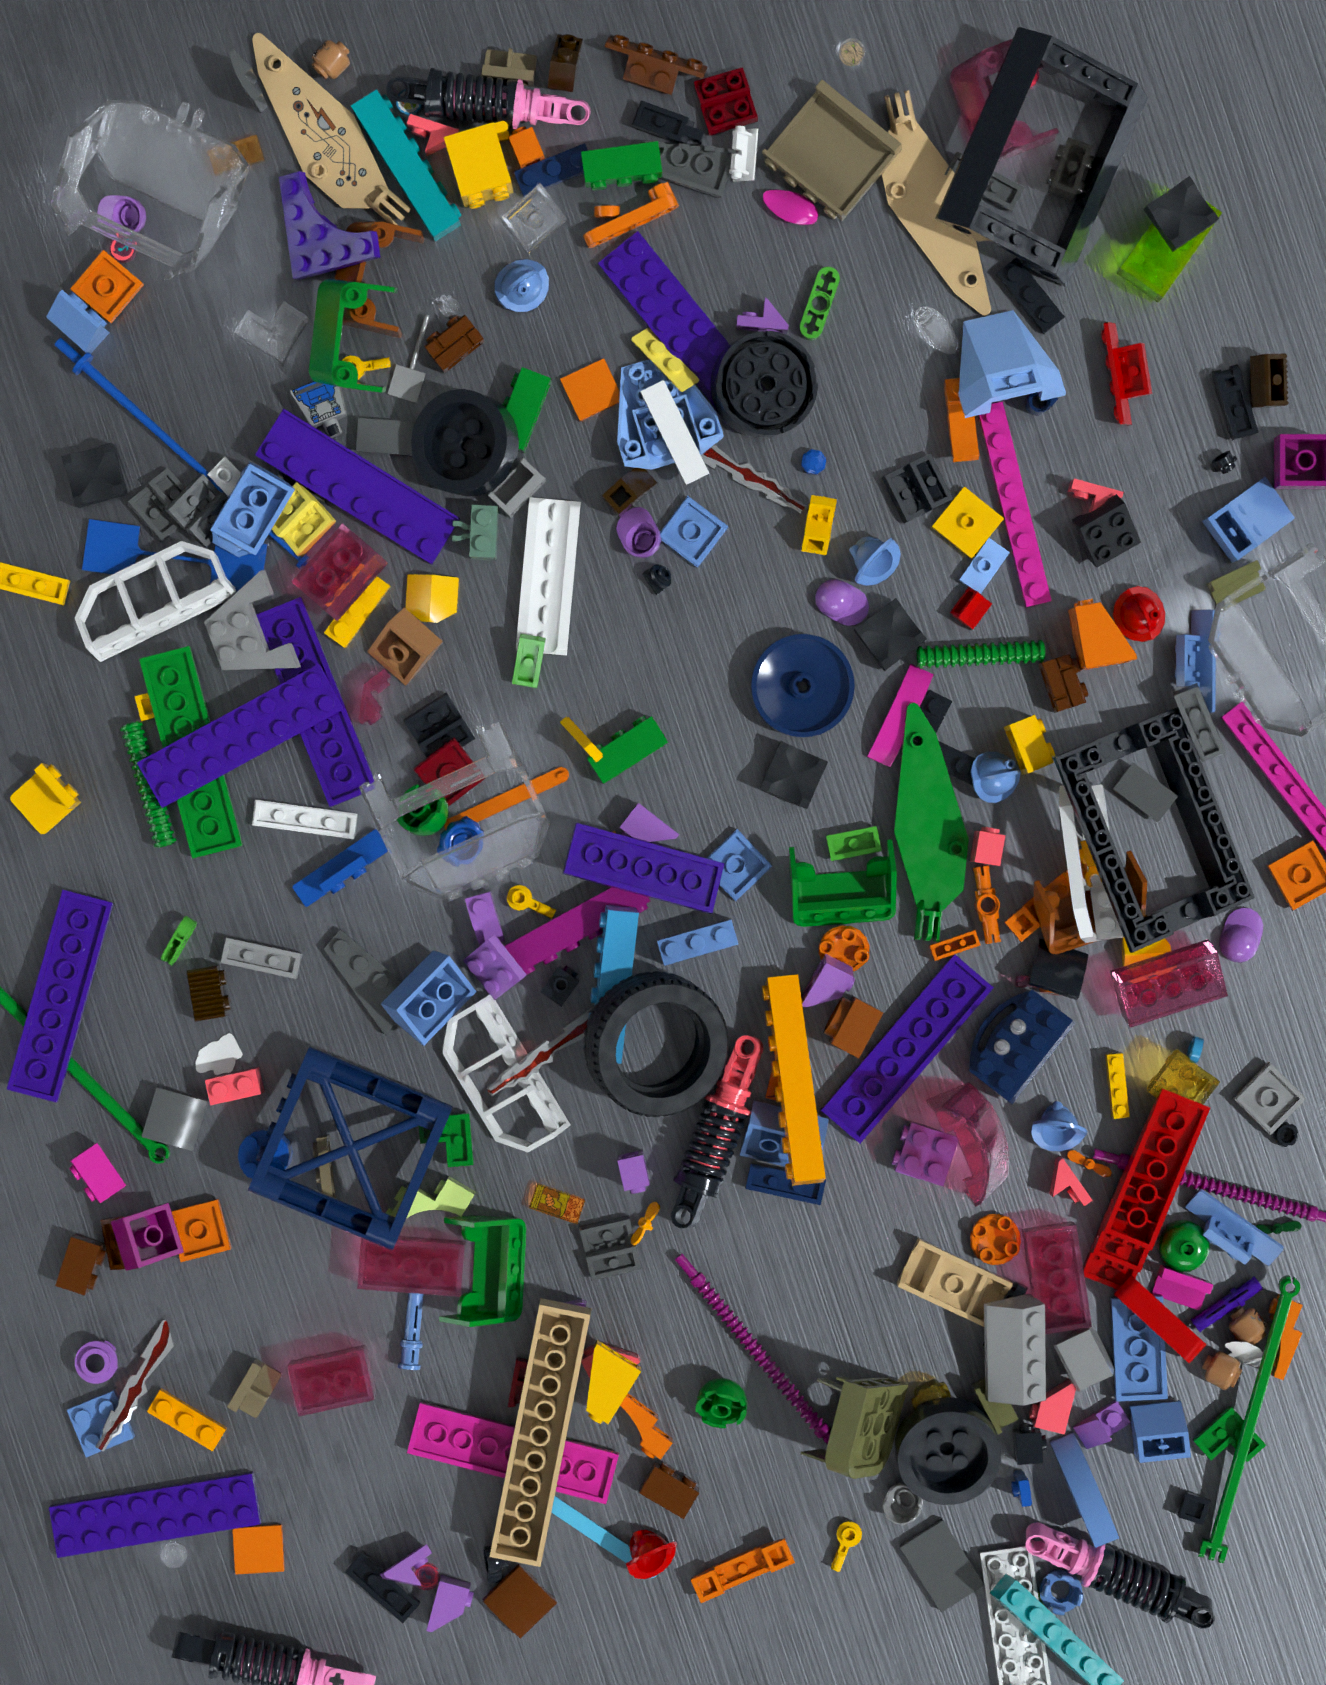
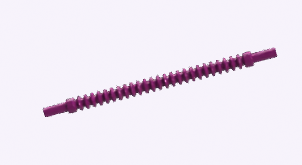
[1093,1148,1326,1222]
[675,1253,831,1445]

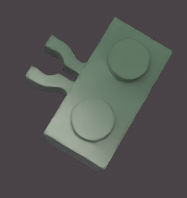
[452,505,499,560]

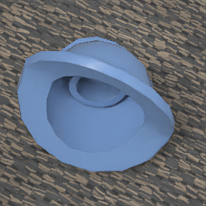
[495,259,549,312]
[849,536,901,586]
[970,752,1021,803]
[1031,1101,1088,1151]

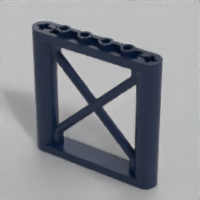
[248,1046,453,1251]

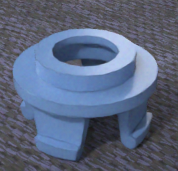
[1039,1569,1083,1615]

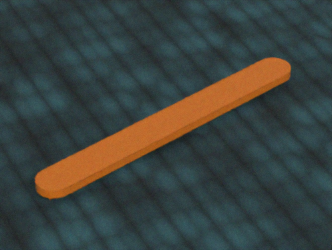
[444,767,569,830]

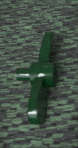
[1255,1220,1302,1234]

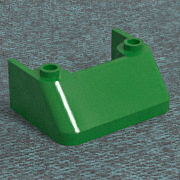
[309,279,398,393]
[789,839,897,927]
[439,1215,526,1327]

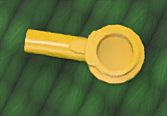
[342,355,391,380]
[507,885,556,919]
[831,1521,862,1572]

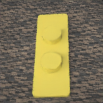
[631,328,699,392]

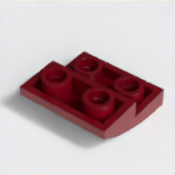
[694,67,758,136]

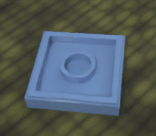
[660,496,729,568]
[707,829,772,901]

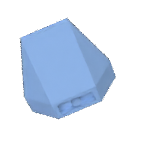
[958,310,1066,418]
[617,359,724,470]

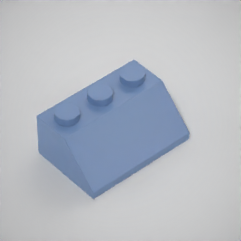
[381,950,476,1046]
[739,1101,829,1167]

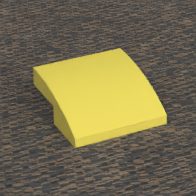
[272,482,336,557]

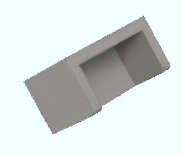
[487,457,546,518]

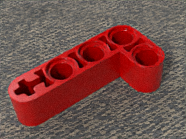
[1114,1275,1207,1364]

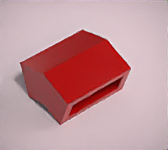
[950,587,992,630]

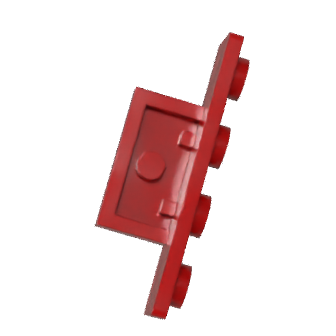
[1101,322,1152,426]

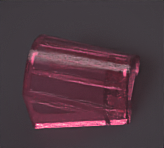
[926,1082,1009,1207]

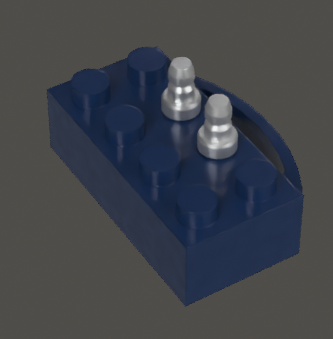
[969,989,1075,1104]

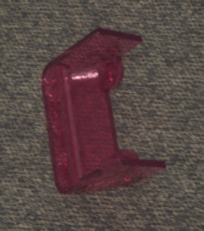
[950,39,1059,162]

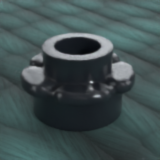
[1212,451,1237,474]
[1273,1122,1298,1147]

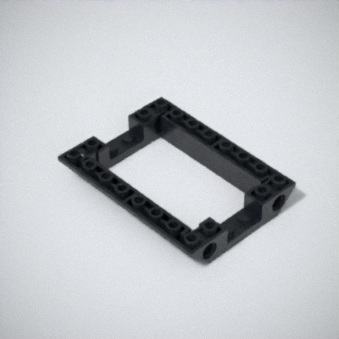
[935,27,1148,287]
[1053,707,1255,953]

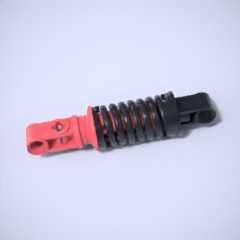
[671,1035,763,1228]

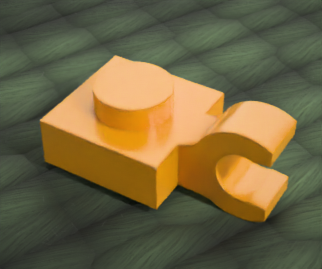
[1079,840,1102,887]

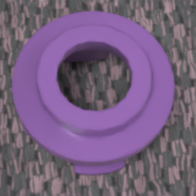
[75,1340,118,1384]

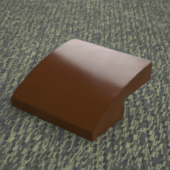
[482,1564,557,1639]

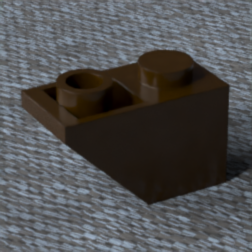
[548,34,583,92]
[602,468,658,518]

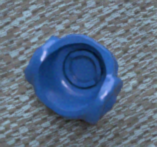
[437,816,485,867]

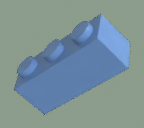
[657,919,738,966]

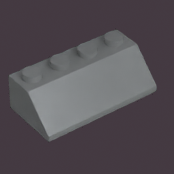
[984,1294,1046,1406]

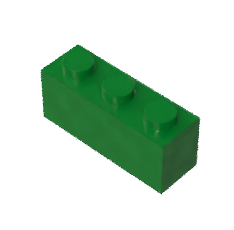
[581,141,662,190]
[503,367,552,453]
[587,715,668,784]

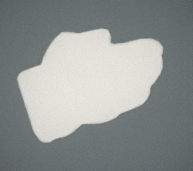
[195,1033,243,1075]
[1225,1341,1263,1367]

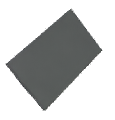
[356,418,415,455]
[1113,762,1178,823]

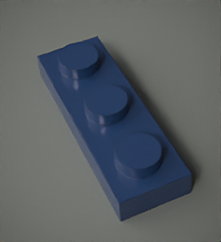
[514,143,588,198]
[745,1163,826,1205]

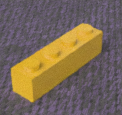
[1105,1052,1130,1119]

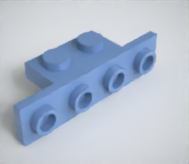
[1175,609,1216,713]
[1185,1189,1284,1266]

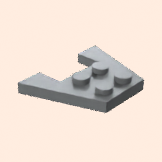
[204,570,301,670]

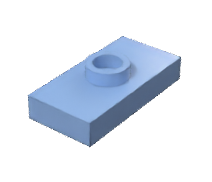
[959,538,1010,594]

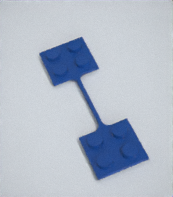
[82,519,268,592]

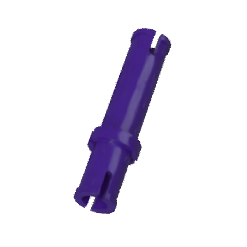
[1190,1276,1264,1333]

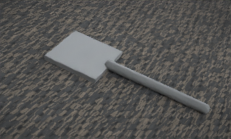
[387,315,429,403]

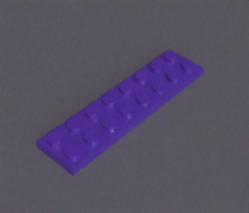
[598,231,767,424]
[256,597,378,807]
[137,664,344,808]
[6,890,114,1103]
[821,954,994,1144]
[49,1472,261,1558]

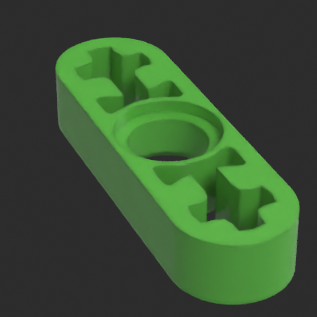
[799,267,840,341]

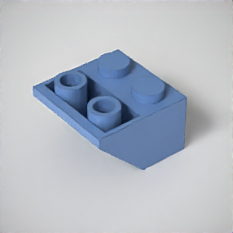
[46,290,110,353]
[1129,1400,1191,1463]

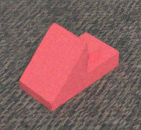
[407,114,460,156]
[1068,478,1124,512]
[1050,1156,1093,1206]

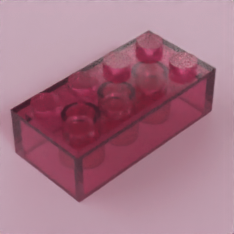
[1110,939,1228,1028]
[1021,1221,1092,1334]
[357,1236,466,1297]

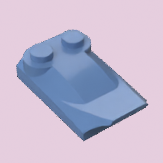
[210,462,295,557]

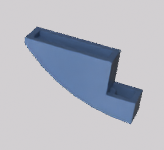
[1050,1432,1119,1548]

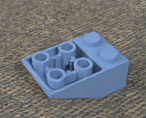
[1202,477,1295,563]

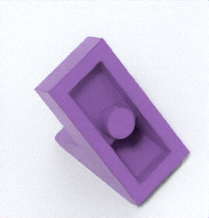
[736,297,789,334]
[1073,1400,1131,1449]
[380,1544,432,1586]

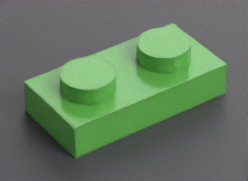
[512,633,546,688]
[826,826,882,861]

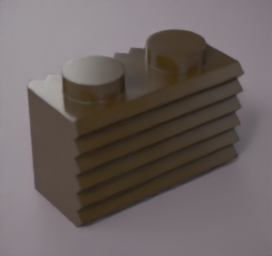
[1250,353,1289,408]
[187,965,232,1021]

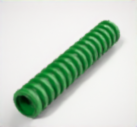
[917,640,1045,669]
[120,721,177,848]

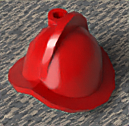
[1113,586,1165,642]
[626,1530,677,1579]

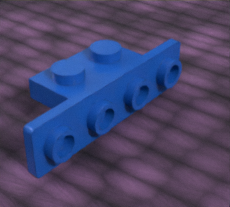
[293,829,390,907]

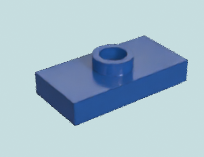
[1011,1469,1032,1507]

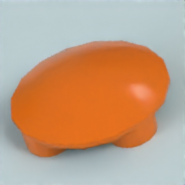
[819,925,870,971]
[970,1214,1021,1265]

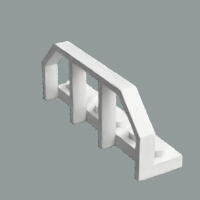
[75,541,236,662]
[1059,784,1124,943]
[442,994,571,1152]

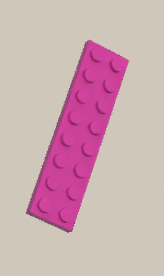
[407,1401,619,1504]

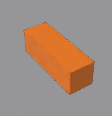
[929,930,980,961]

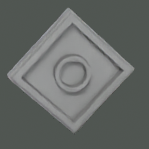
[1233,1062,1307,1135]

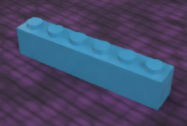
[588,905,639,1064]

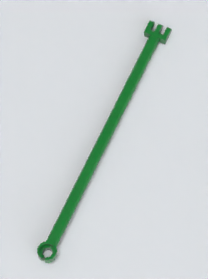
[0,986,170,1164]
[1198,1275,1300,1563]

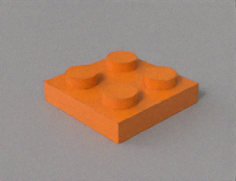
[70,250,144,324]
[1266,840,1326,910]
[171,1199,232,1262]

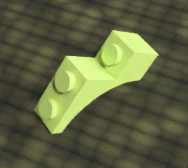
[386,1176,476,1218]

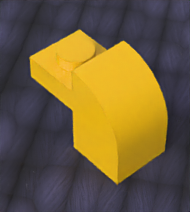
[801,495,837,555]

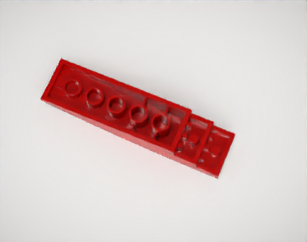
[1080,1088,1210,1290]

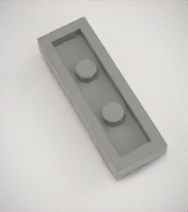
[221,937,302,979]

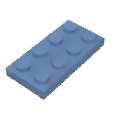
[1110,1295,1168,1402]

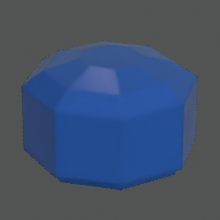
[801,449,826,475]

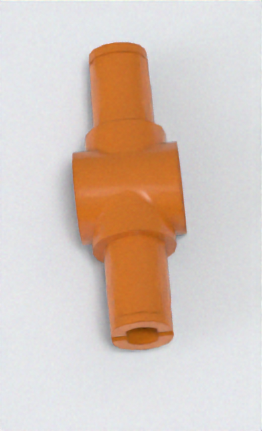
[973,865,1001,944]

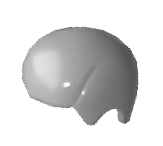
[882,1482,923,1525]

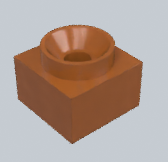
[823,996,883,1058]

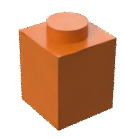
[508,126,545,169]

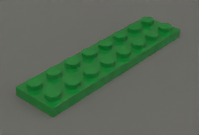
[139,646,243,859]

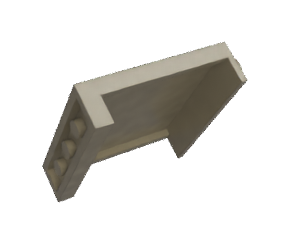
[762,80,902,221]

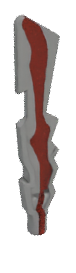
[701,444,806,514]
[487,1006,594,1096]
[95,1320,174,1451]

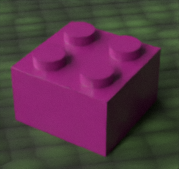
[1274,434,1326,489]
[111,1203,184,1271]

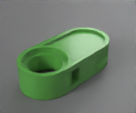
[161,916,197,966]

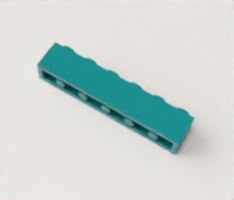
[351,89,462,242]
[990,1574,1124,1685]

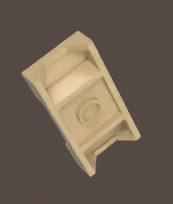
[896,1237,1013,1327]

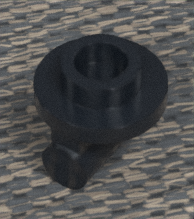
[642,564,671,595]

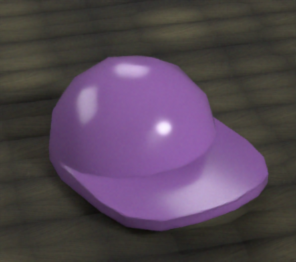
[97,195,147,236]
[616,507,661,558]
[815,579,869,626]
[1219,908,1263,963]

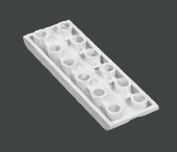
[516,497,581,656]
[980,1545,1051,1685]

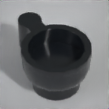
[483,1546,508,1584]

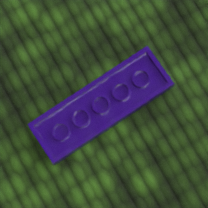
[562,823,725,914]

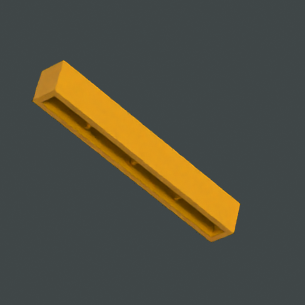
[762,974,826,1186]

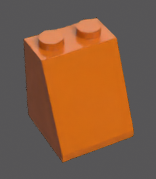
[1068,599,1137,671]

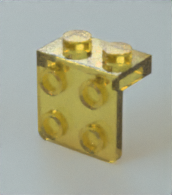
[1147,1050,1220,1104]

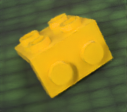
[10,763,81,834]

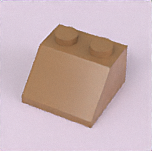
[368,607,443,686]

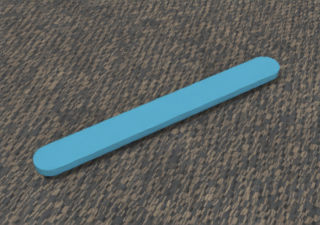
[551,1496,657,1578]

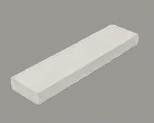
[640,380,709,485]
[252,800,358,839]

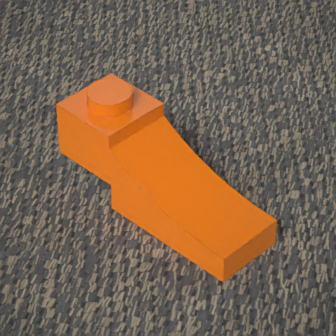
[944,378,979,462]
[1268,1294,1303,1380]
[620,1393,673,1460]

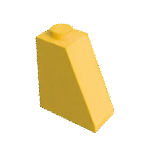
[586,1340,641,1424]

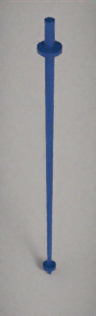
[54,338,313,571]

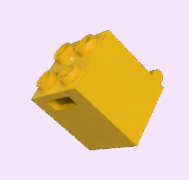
[444,121,514,209]

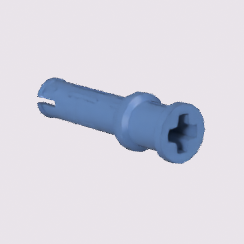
[397,1290,424,1370]

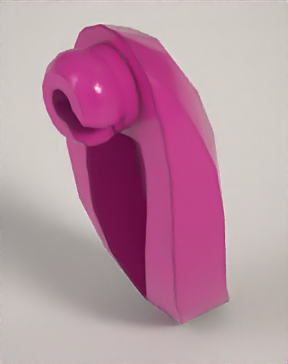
[763,190,818,225]

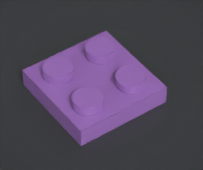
[463,935,527,1000]

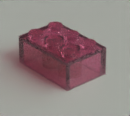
[292,523,388,622]
[288,1344,377,1417]

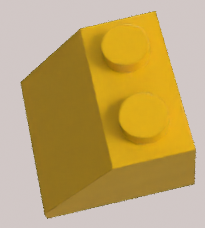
[1004,715,1055,774]

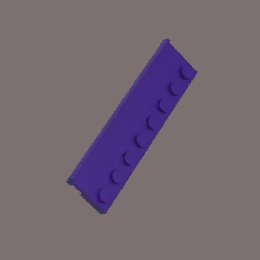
[255,408,460,565]

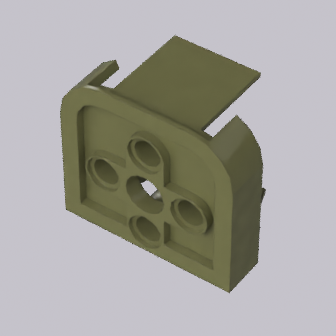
[801,1376,908,1479]

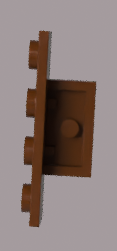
[605,35,708,95]

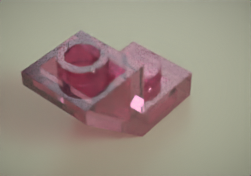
[359,669,392,726]

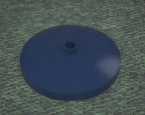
[751,634,855,738]

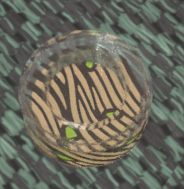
[839,38,865,66]

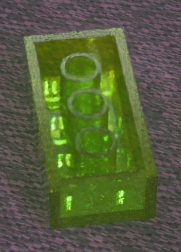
[1116,201,1222,302]

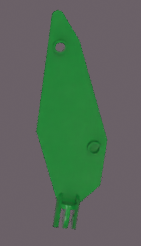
[894,703,969,942]

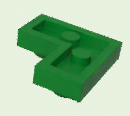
[418,1113,474,1167]
[1192,1406,1266,1462]

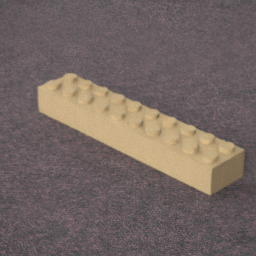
[490,1298,592,1567]

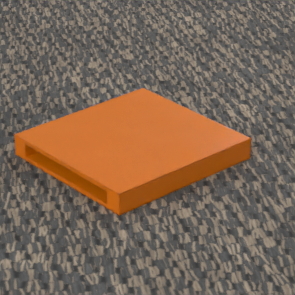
[560,358,620,421]
[233,1524,285,1574]

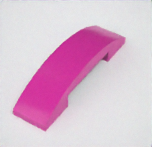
[867,664,934,767]

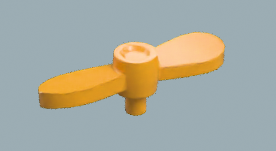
[630,1202,660,1246]

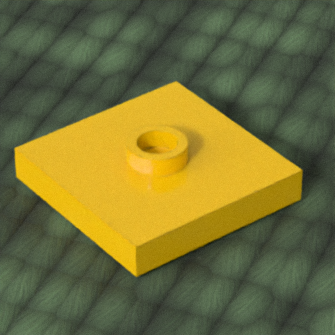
[932,486,1004,559]

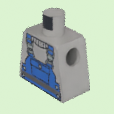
[290,381,347,438]

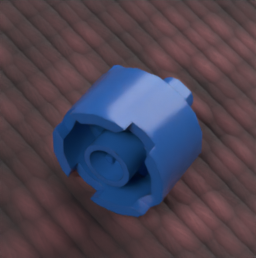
[238,1127,293,1179]

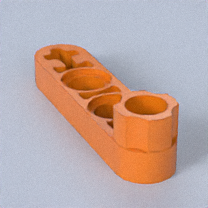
[583,182,679,248]

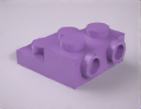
[891,1121,959,1186]

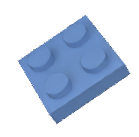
[67,1389,135,1457]

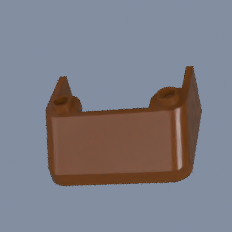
[335,222,424,338]
[1034,850,1148,954]

